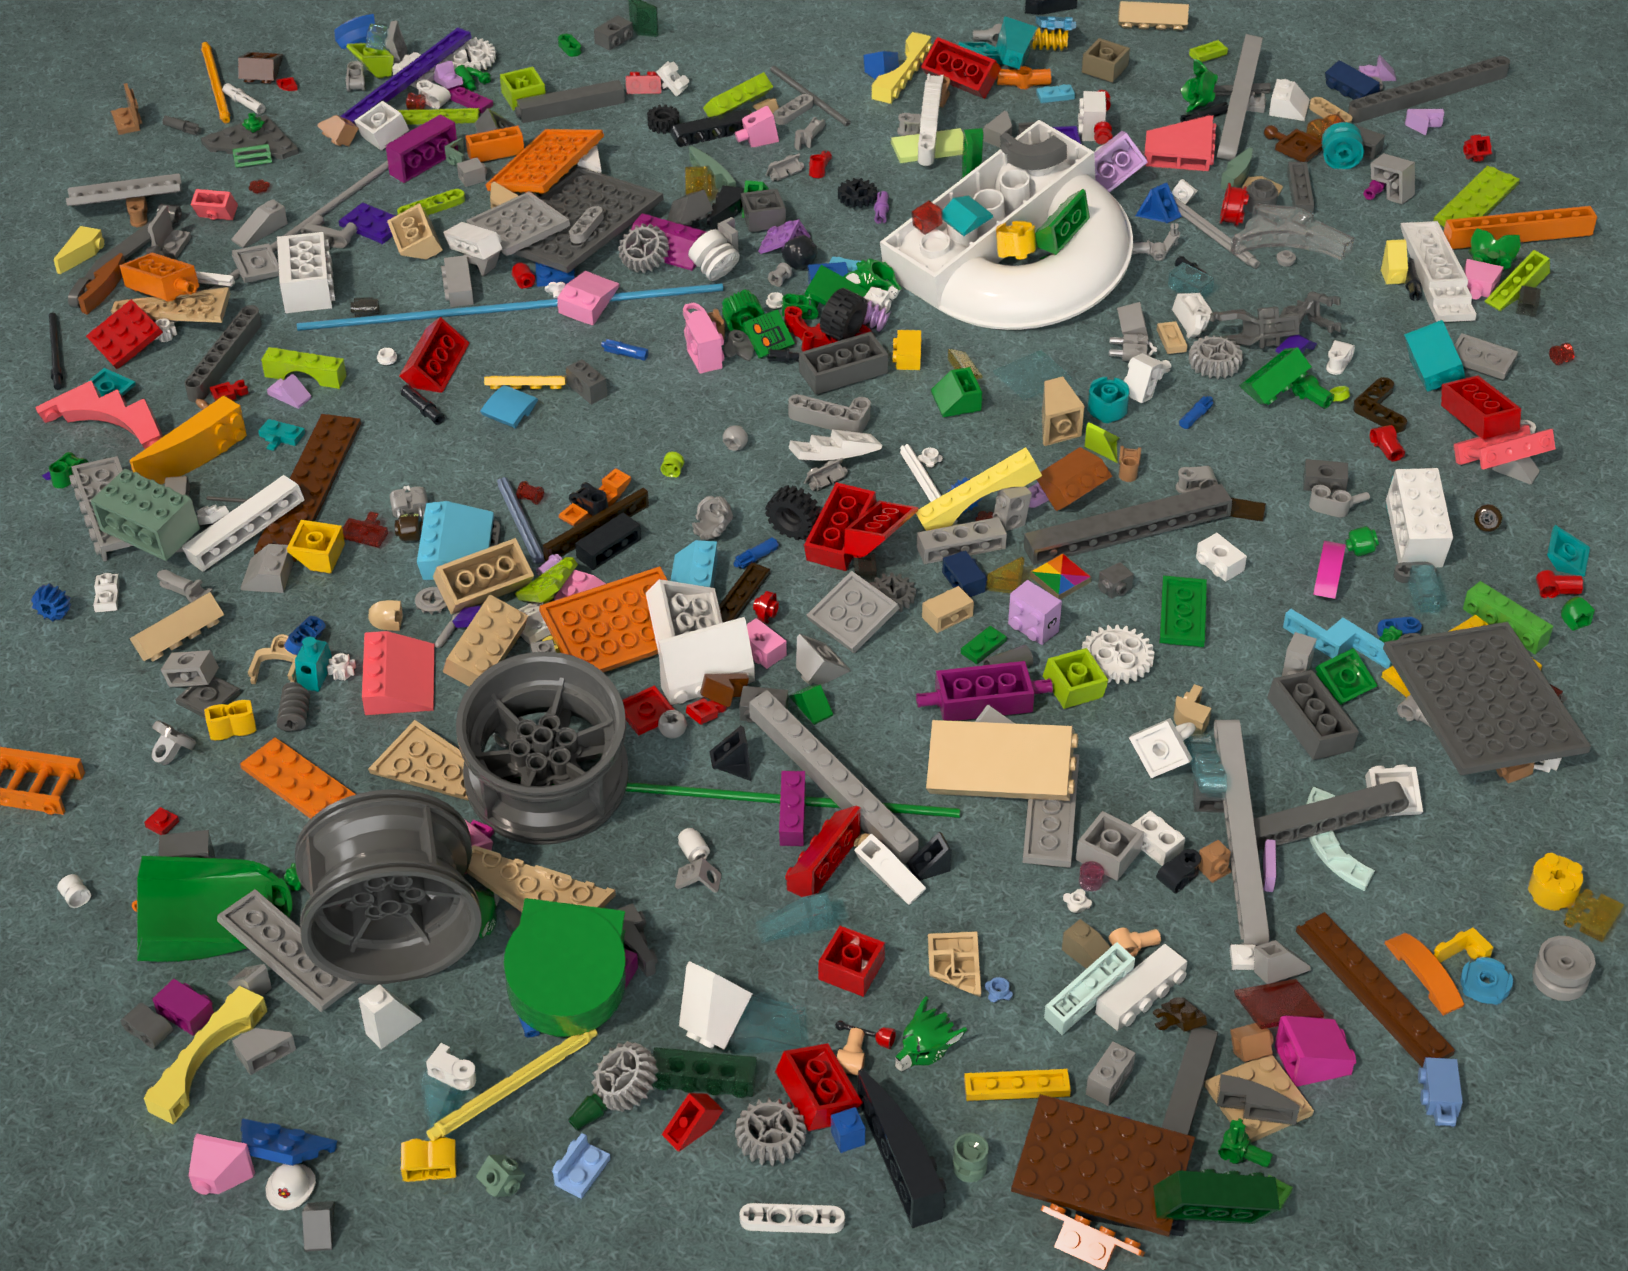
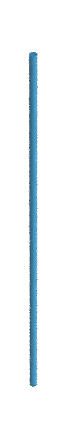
[297,283,723,331]

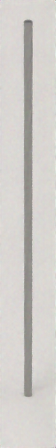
[169,160,389,324]

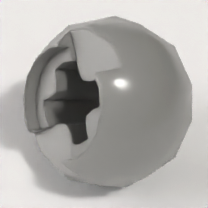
[722,425,748,451]
[658,710,687,738]

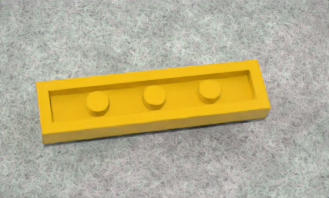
[484,376,567,389]
[964,1069,1071,1101]

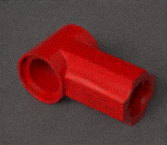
[1370,425,1405,462]
[1536,570,1583,598]

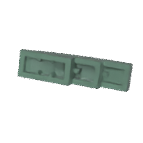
[689,146,736,189]

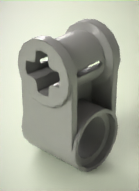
[346,61,365,92]
[897,113,921,136]
[1176,466,1218,494]

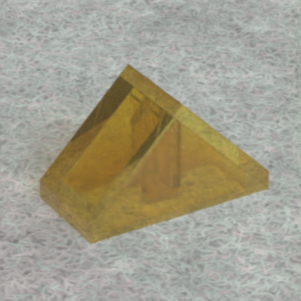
[987,557,1024,593]

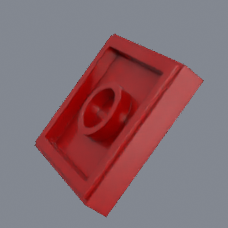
[622,685,675,736]

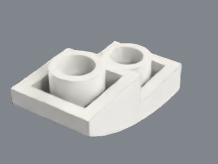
[94,573,119,612]

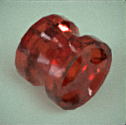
[406,92,426,110]
[1549,343,1574,366]

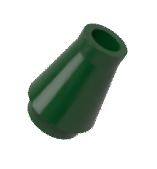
[568,1093,607,1131]

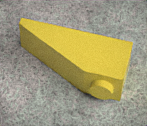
[54,226,104,274]

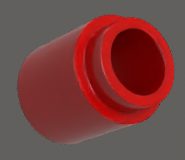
[512,263,535,289]

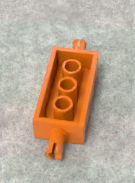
[119,253,199,301]

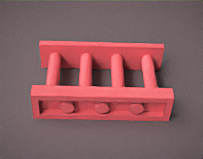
[1454,424,1555,469]

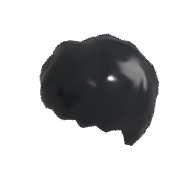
[782,235,818,270]

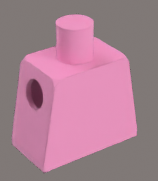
[735,106,779,148]
[1464,259,1503,300]

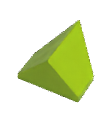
[1084,422,1119,463]

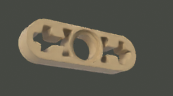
[1309,97,1352,124]

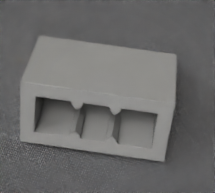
[1117,302,1149,341]

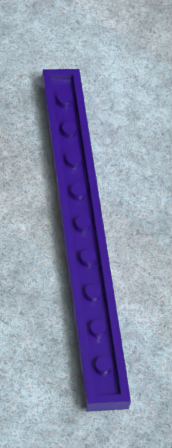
[340,27,472,126]

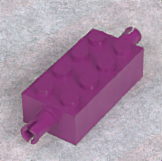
[916,661,1053,721]

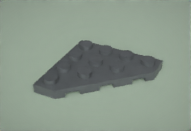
[201,115,299,160]

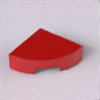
[276,77,298,91]

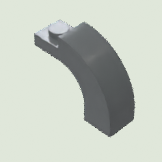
[1000,132,1067,170]

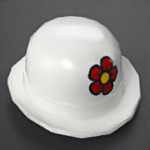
[266,1164,316,1210]

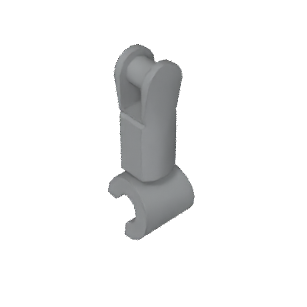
[794,117,825,150]
[157,570,213,603]

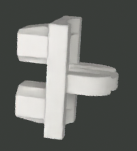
[656,62,689,96]

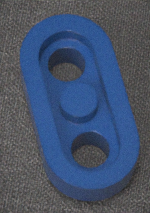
[1377,617,1422,637]

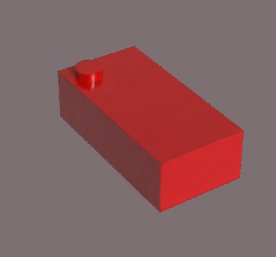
[921,37,1001,99]
[1441,376,1521,439]
[804,482,877,571]

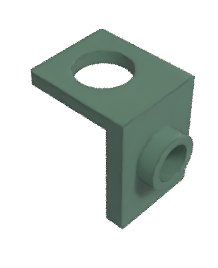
[445,138,464,167]

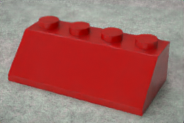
[399,317,469,393]
[844,500,918,558]
[785,805,861,902]

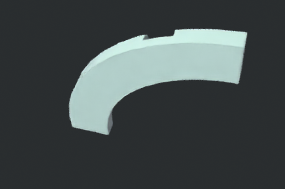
[1307,787,1375,891]

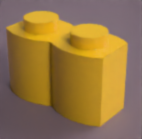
[204,700,257,740]
[401,1137,456,1182]

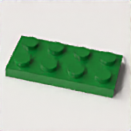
[1159,576,1207,647]

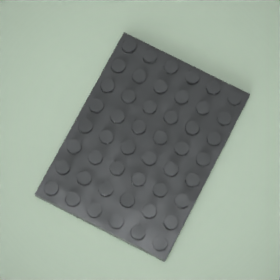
[514,166,664,273]
[1383,622,1591,775]

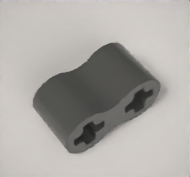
[120,1003,173,1049]

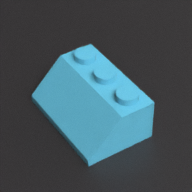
[671,540,718,588]

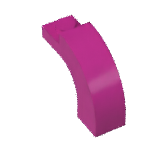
[1313,540,1346,599]

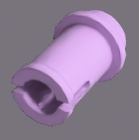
[536,554,562,576]

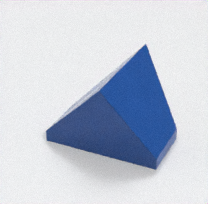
[863,51,899,79]
[1135,183,1182,223]

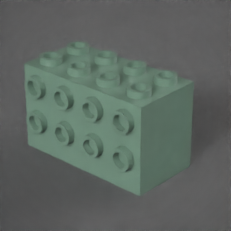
[90,469,200,561]

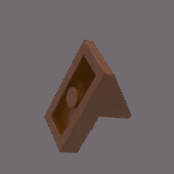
[700,673,749,707]

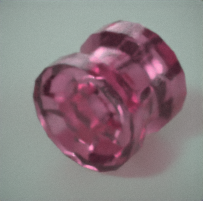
[1079,861,1104,892]

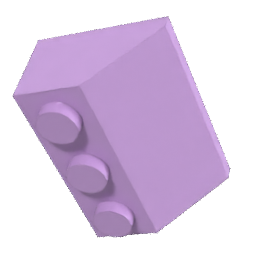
[1094,131,1148,193]

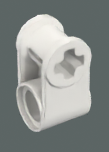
[416,80,451,109]
[1326,340,1355,375]

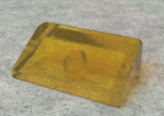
[948,349,982,379]

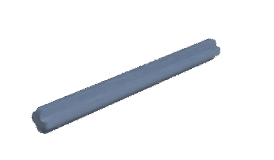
[497,477,544,564]

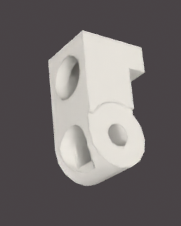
[426,1043,476,1091]

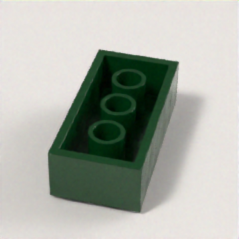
[1153,1169,1280,1224]

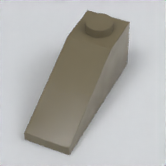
[1062,919,1111,969]

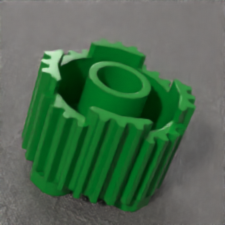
[722,289,764,335]

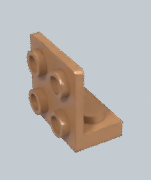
[111,83,142,135]

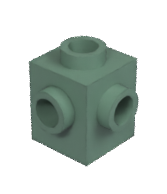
[476,1154,525,1197]

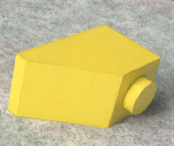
[1381,239,1408,284]

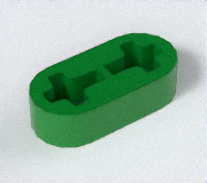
[558,34,582,57]

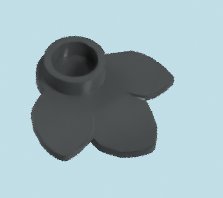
[724,330,755,361]

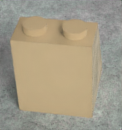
[1042,376,1084,446]

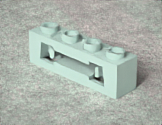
[1044,942,1135,1035]

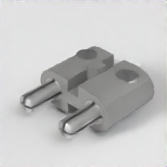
[1109,334,1157,361]
[390,486,428,521]

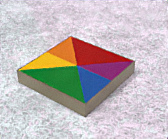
[1030,553,1092,600]

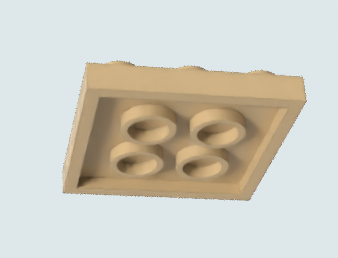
[1204,1054,1314,1143]

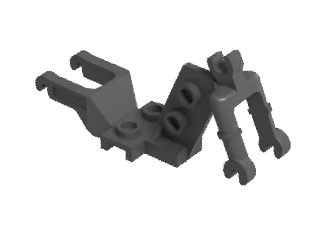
[1210,291,1341,349]

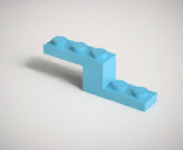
[1283,609,1393,669]

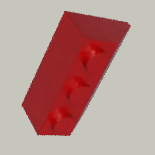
[775,1043,862,1131]

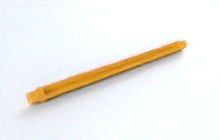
[201,42,230,123]

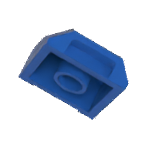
[334,14,378,49]

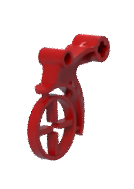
[784,306,873,352]

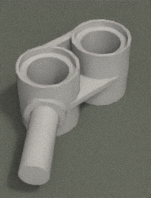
[1309,485,1370,517]

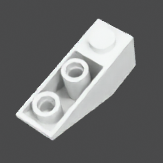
[854,834,926,905]

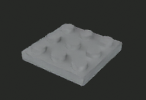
[806,571,900,653]

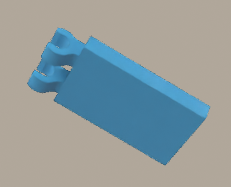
[1036,16,1076,31]

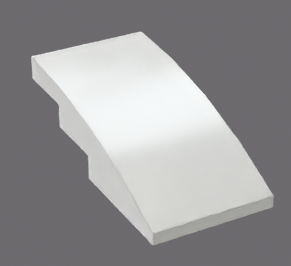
[789,429,882,461]

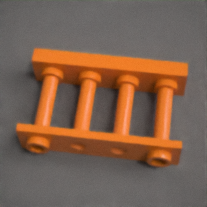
[0,747,85,815]

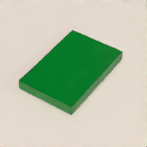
[804,265,868,305]

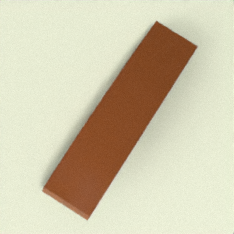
[78,253,125,315]

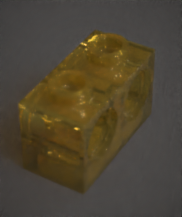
[685,167,712,197]

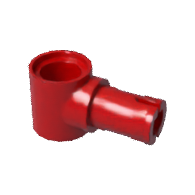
[809,150,832,178]

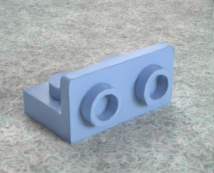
[552,1133,611,1199]

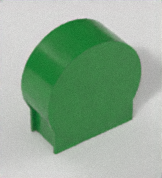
[504,898,626,1037]

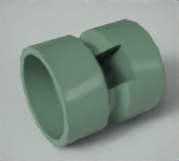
[952,1133,989,1182]

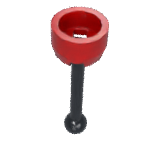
[835,1020,896,1049]

